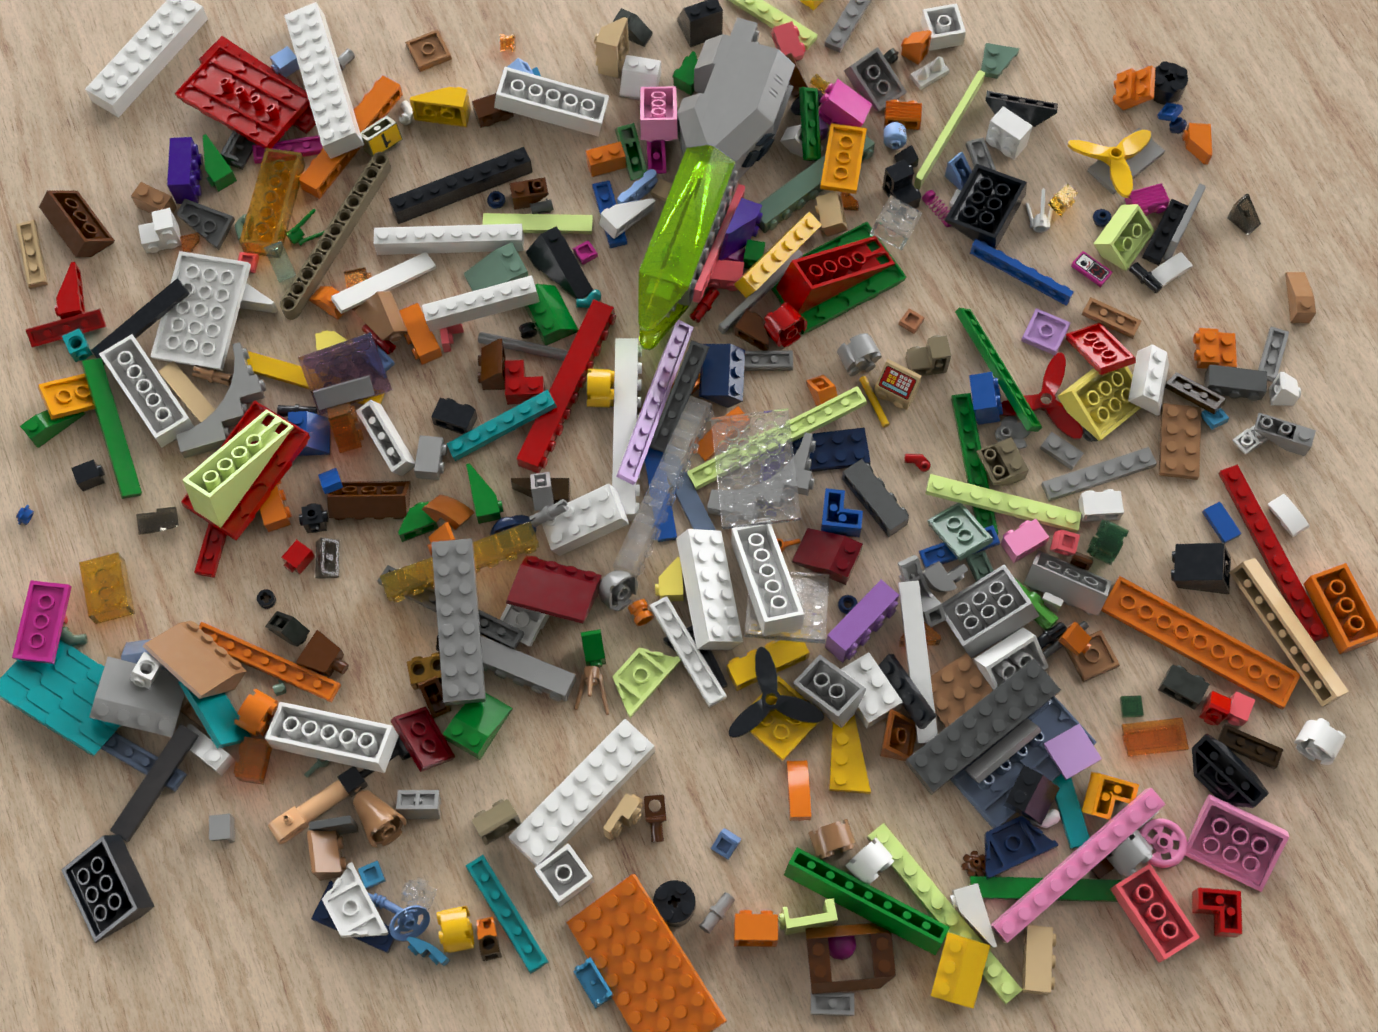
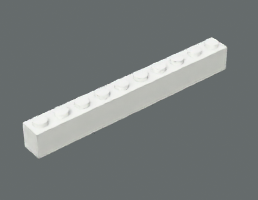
[612,338,642,521]

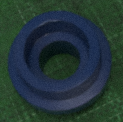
[1169,117,1187,134]
[487,191,505,209]
[1093,209,1112,227]
[838,595,858,614]

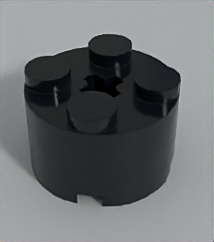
[1153,61,1188,105]
[653,880,696,927]

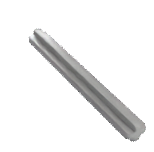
[478,332,568,361]

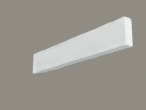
[331,252,436,314]
[649,596,727,708]

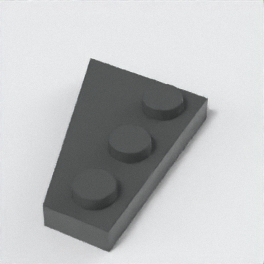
[177,199,235,250]

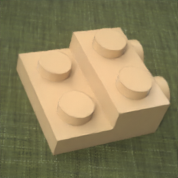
[603,793,643,841]

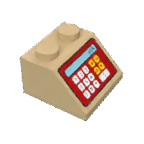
[874,359,922,410]

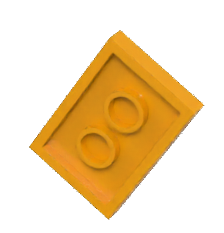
[38,374,95,419]

